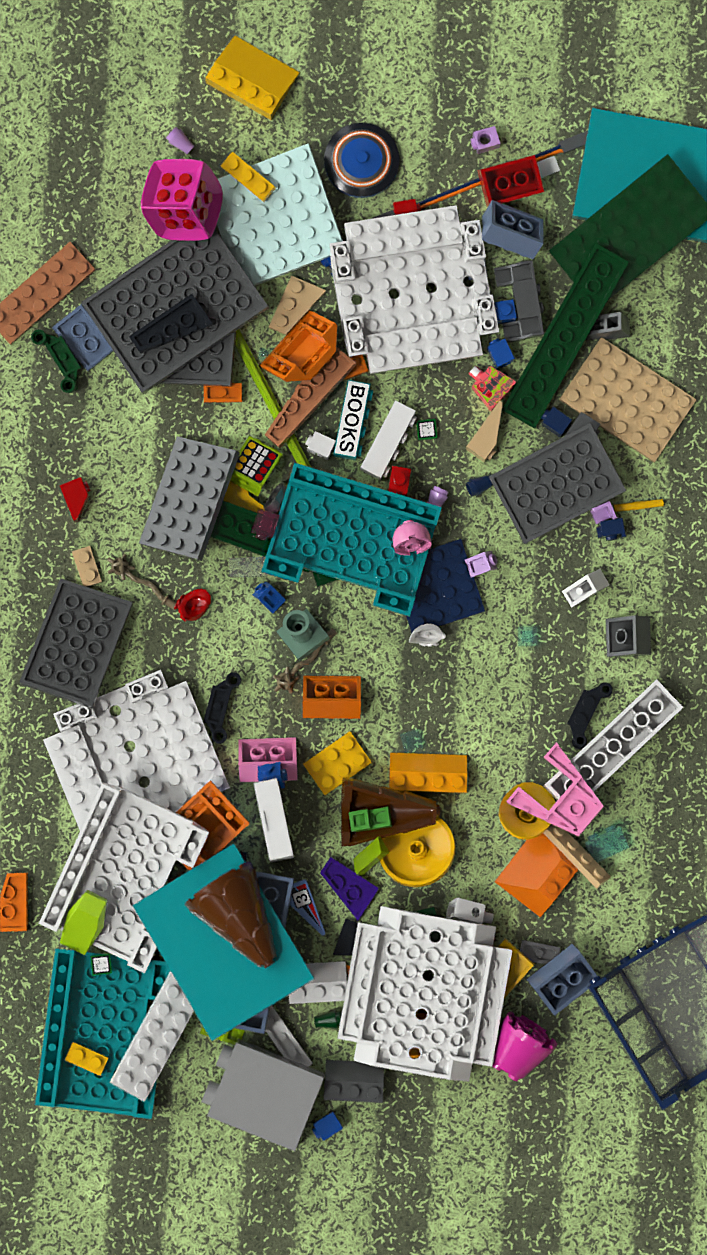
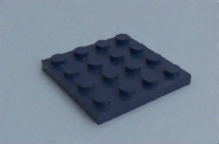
[406,539,485,633]

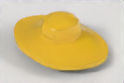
[498,782,556,840]

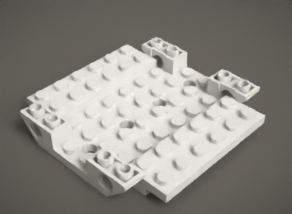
[329,205,499,374]
[43,670,230,831]
[337,906,512,1081]

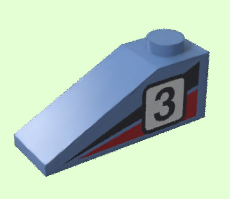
[290,879,326,935]

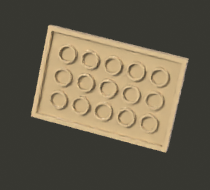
[559,338,696,463]

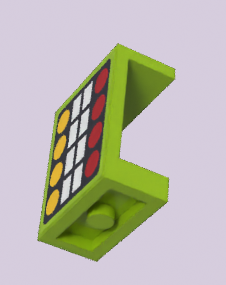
[230,436,282,496]

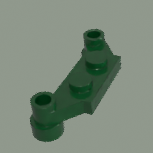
[31,329,82,393]

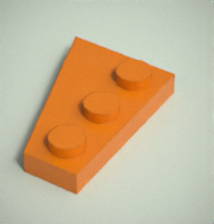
[0,873,28,932]

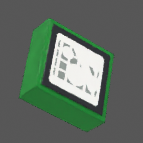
[416,419,437,441]
[90,954,112,976]

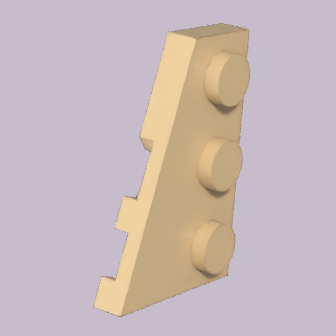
[269,276,326,335]

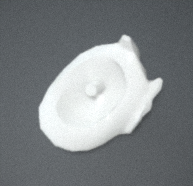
[409,624,446,647]

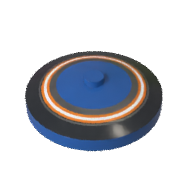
[324,123,400,198]

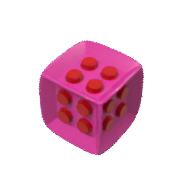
[141,159,223,241]

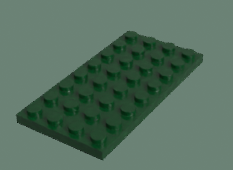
[548,154,707,301]

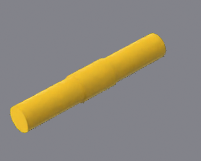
[613,499,664,512]

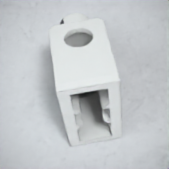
[446,898,494,924]

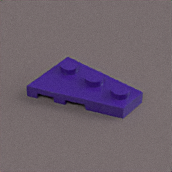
[320,857,379,921]

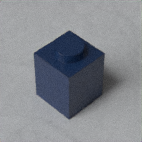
[541,407,572,437]

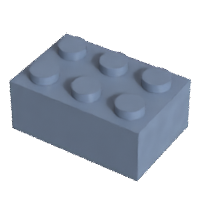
[482,200,543,259]
[526,944,597,1016]

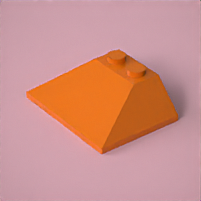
[259,310,337,382]
[176,780,250,871]
[495,833,578,917]

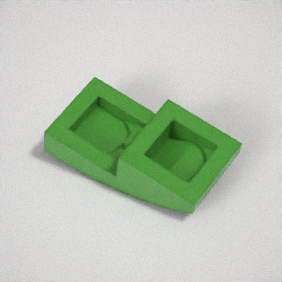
[349,807,392,832]

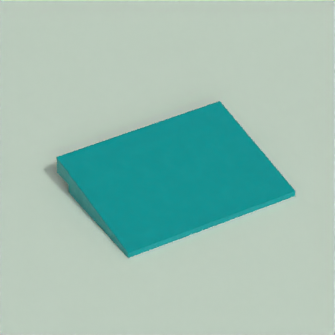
[572,108,707,243]
[132,844,314,1041]

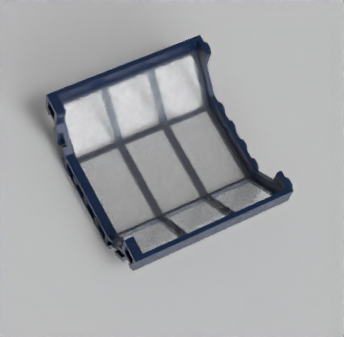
[587,914,707,1110]

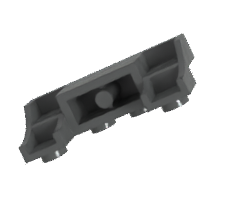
[494,260,544,343]

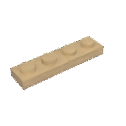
[544,825,611,888]

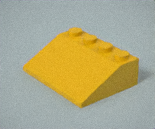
[206,36,300,120]

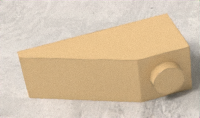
[466,401,503,462]

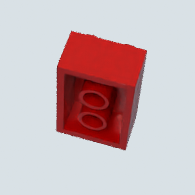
[477,155,544,207]

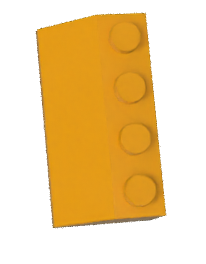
[389,753,467,794]

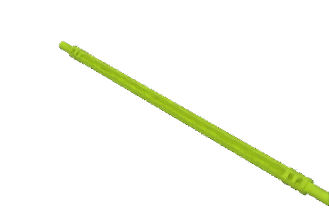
[235,329,312,468]

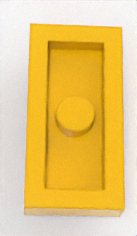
[65,1042,109,1076]

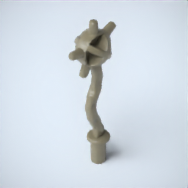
[107,554,176,611]
[273,628,337,694]

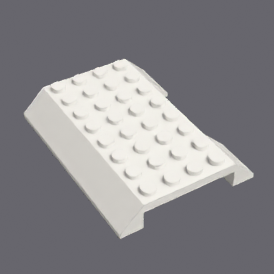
[39,783,209,973]

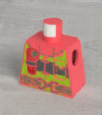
[469,366,516,412]

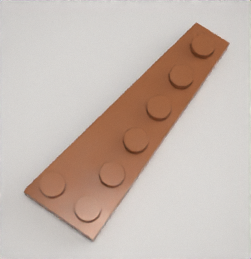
[265,346,357,448]

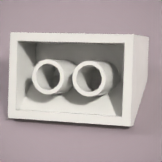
[289,961,347,1004]

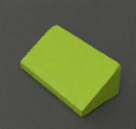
[353,836,389,875]

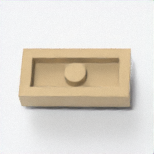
[72,546,102,587]

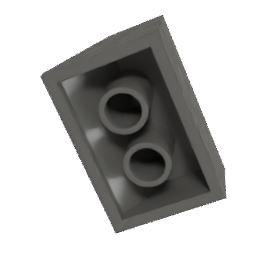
[324,1060,384,1103]

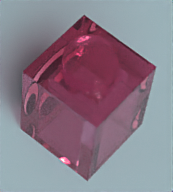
[251,509,280,540]

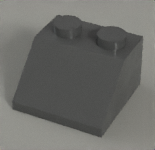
[606,615,651,657]

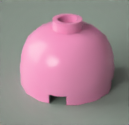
[393,520,431,556]

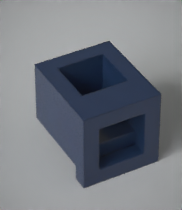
[596,518,626,541]

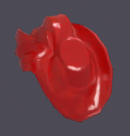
[174,589,211,622]

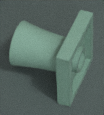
[276,608,330,662]

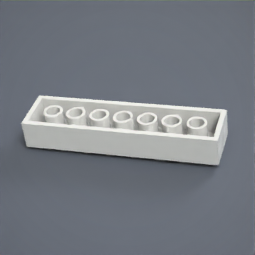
[543,679,683,801]

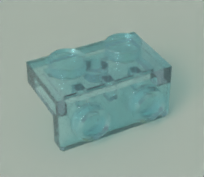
[585,825,630,862]

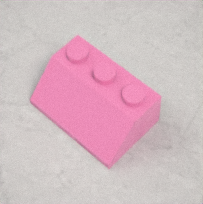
[238,737,297,782]

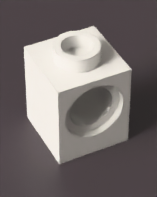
[305,431,336,460]

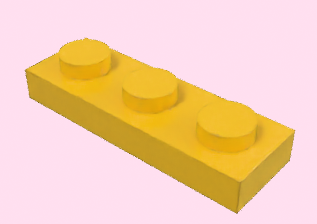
[221,151,276,202]

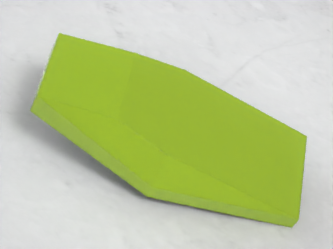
[60,890,107,955]

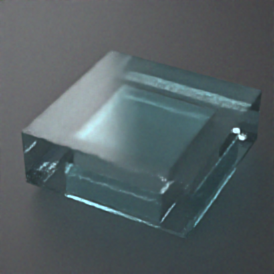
[518,627,537,647]
[400,729,423,753]

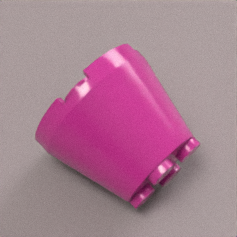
[492,1012,557,1081]

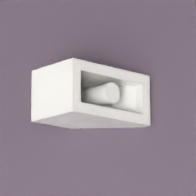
[562,569,609,608]

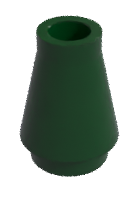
[314,1010,342,1029]

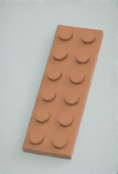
[0,242,95,345]

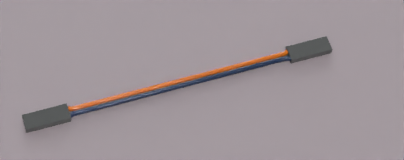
[372,130,588,219]

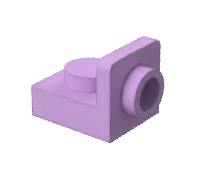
[465,551,497,578]

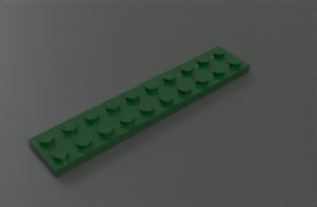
[502,244,629,429]

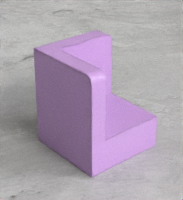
[590,500,617,524]

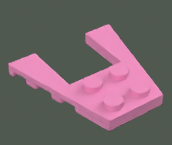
[506,743,604,837]

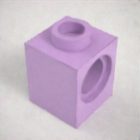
[470,126,500,154]

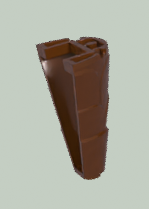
[341,777,440,846]
[185,861,277,968]

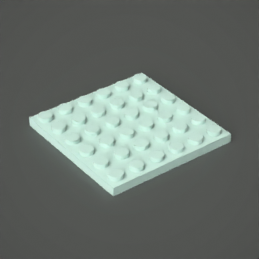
[217,144,343,286]

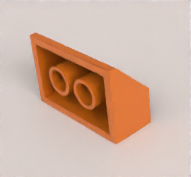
[303,676,361,719]

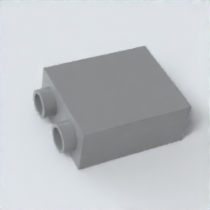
[202,1039,325,1151]

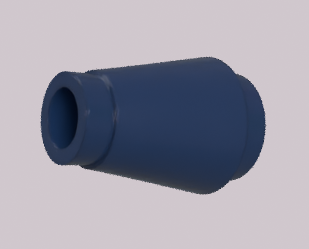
[466,474,493,497]

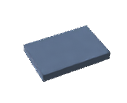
[52,304,113,371]

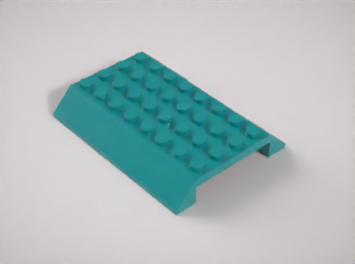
[261,463,442,617]
[35,948,170,1119]

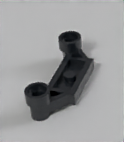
[203,672,241,744]
[567,682,613,749]

